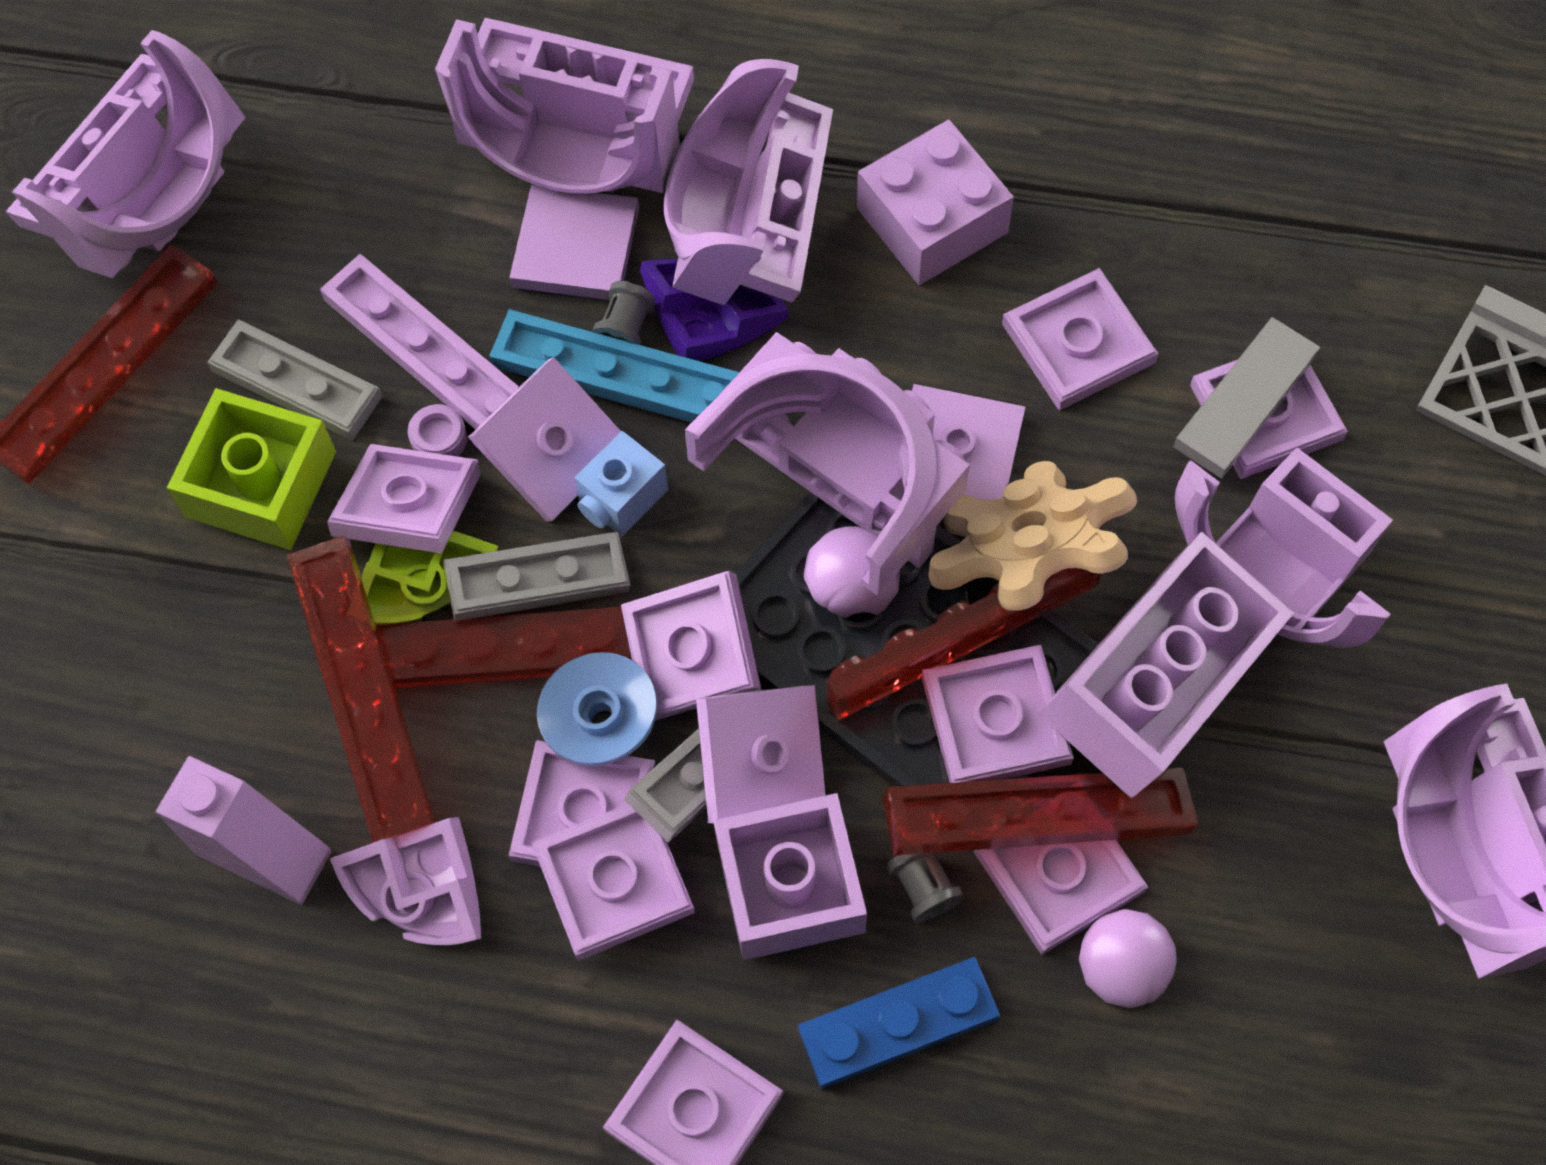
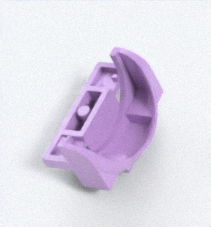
[6,30,246,279]
[664,59,833,305]
[1384,684,1546,979]

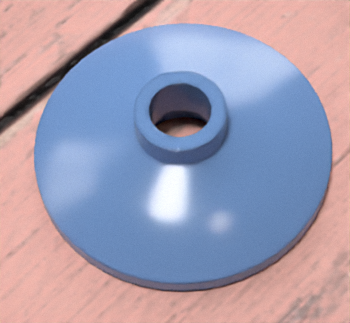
[537,652,658,766]

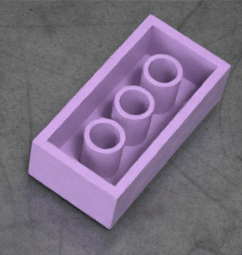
[1038,532,1294,798]

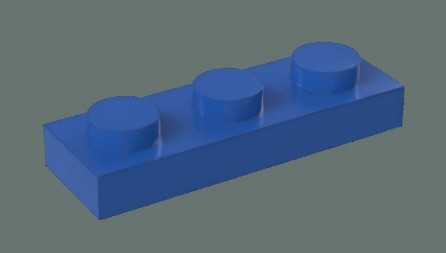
[798,957,1000,1090]

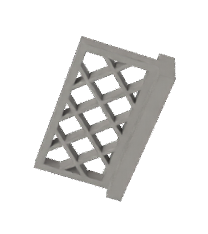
[1415,285,1546,476]

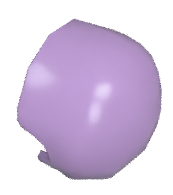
[804,527,901,618]
[1079,909,1177,1008]

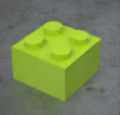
[167,388,336,550]

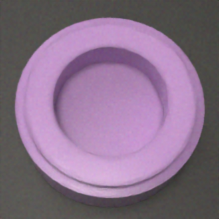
[408,404,467,457]

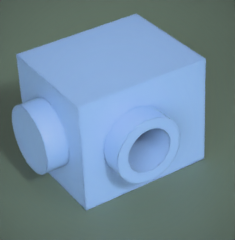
[574,431,669,537]

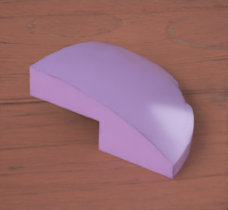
[330,817,481,945]

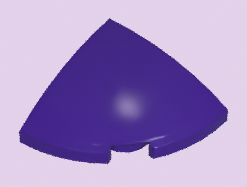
[640,259,789,361]

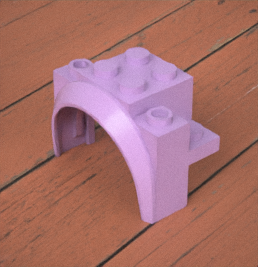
[435,18,694,194]
[685,332,970,596]

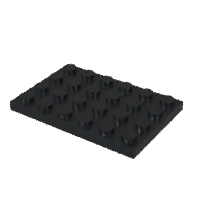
[734,492,1099,849]

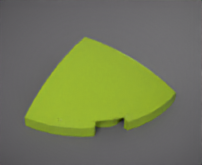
[347,531,498,625]

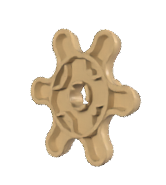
[929,461,1137,610]

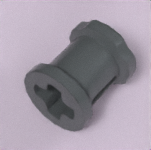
[592,281,656,345]
[886,841,965,923]

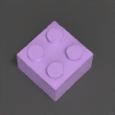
[857,119,1014,285]
[713,793,867,960]

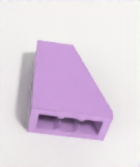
[155,756,332,905]

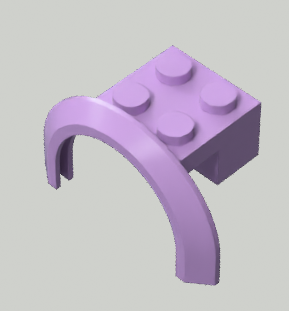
[1175,447,1393,648]

